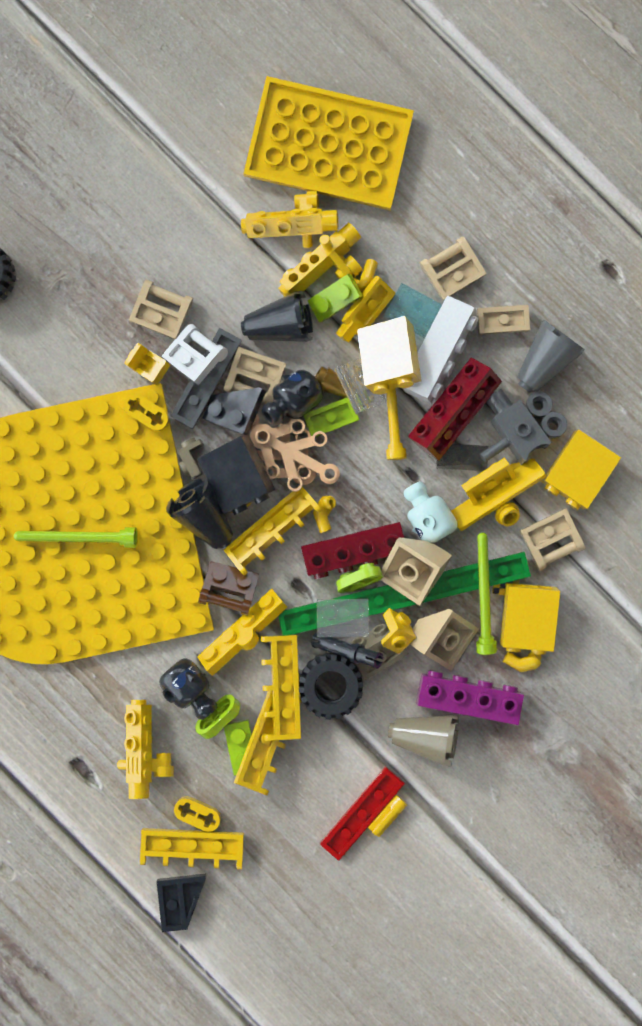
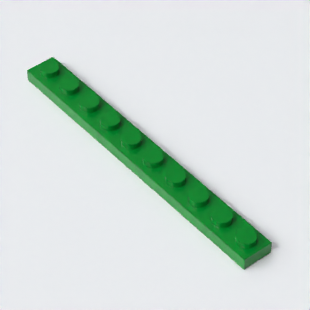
[278,552,531,636]

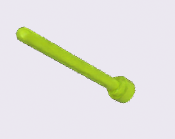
[14,527,137,548]
[476,532,497,655]

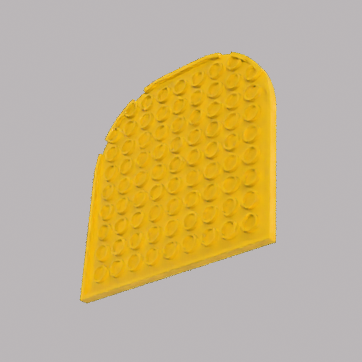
[0,383,214,664]

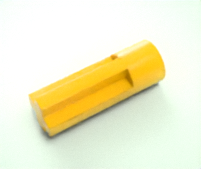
[368,795,408,837]

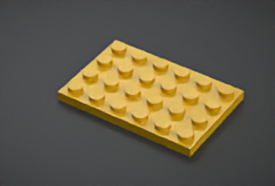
[243,76,414,211]

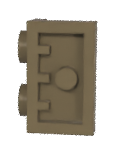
[351,622,409,680]

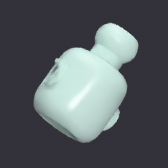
[404,481,458,543]

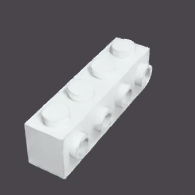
[402,296,478,404]

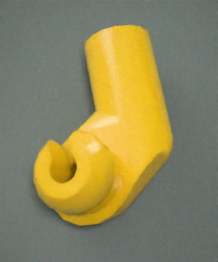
[354,259,378,293]
[313,496,336,533]
[502,651,542,673]

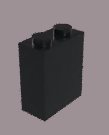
[197,435,275,515]

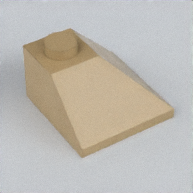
[381,537,452,606]
[410,609,479,671]

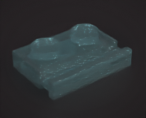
[384,283,442,338]

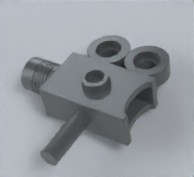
[480,389,567,465]

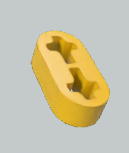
[124,394,169,431]
[174,796,221,832]

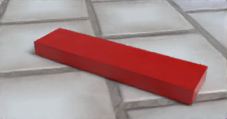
[320,766,405,861]

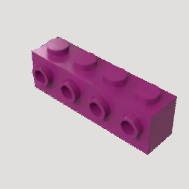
[416,670,524,725]

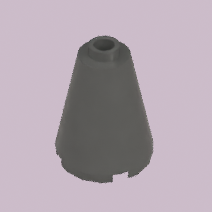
[517,320,585,392]

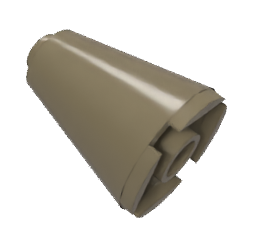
[388,715,459,767]

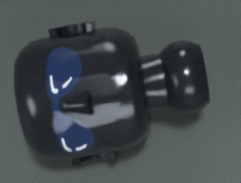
[261,370,323,425]
[159,658,218,721]

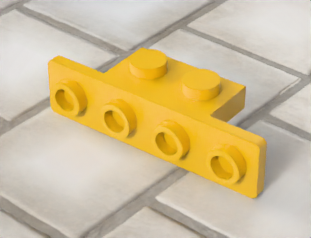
[451,457,546,531]

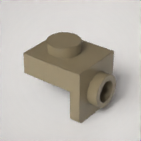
[178,438,204,479]

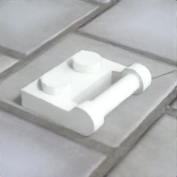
[162,324,228,386]

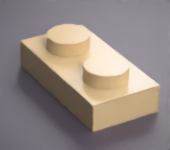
[477,305,530,335]

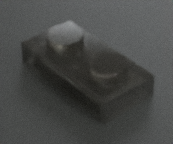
[436,444,489,471]

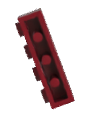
[408,357,503,461]
[301,522,404,580]

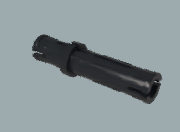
[311,632,384,669]

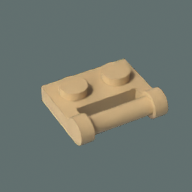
[419,236,487,301]
[129,279,193,339]
[224,347,286,404]
[520,508,585,571]

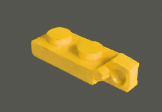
[335,276,396,343]

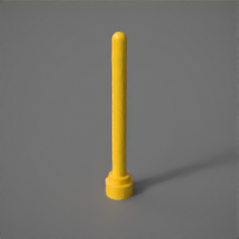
[386,388,407,460]

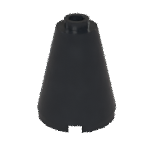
[241,291,313,342]
[166,479,233,549]

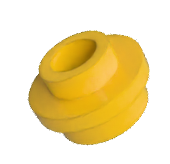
[495,502,520,527]

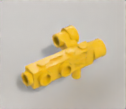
[241,191,339,248]
[278,222,363,297]
[117,700,174,799]

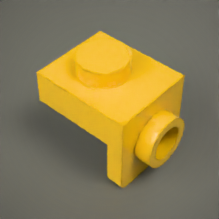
[125,343,171,385]
[381,608,416,654]

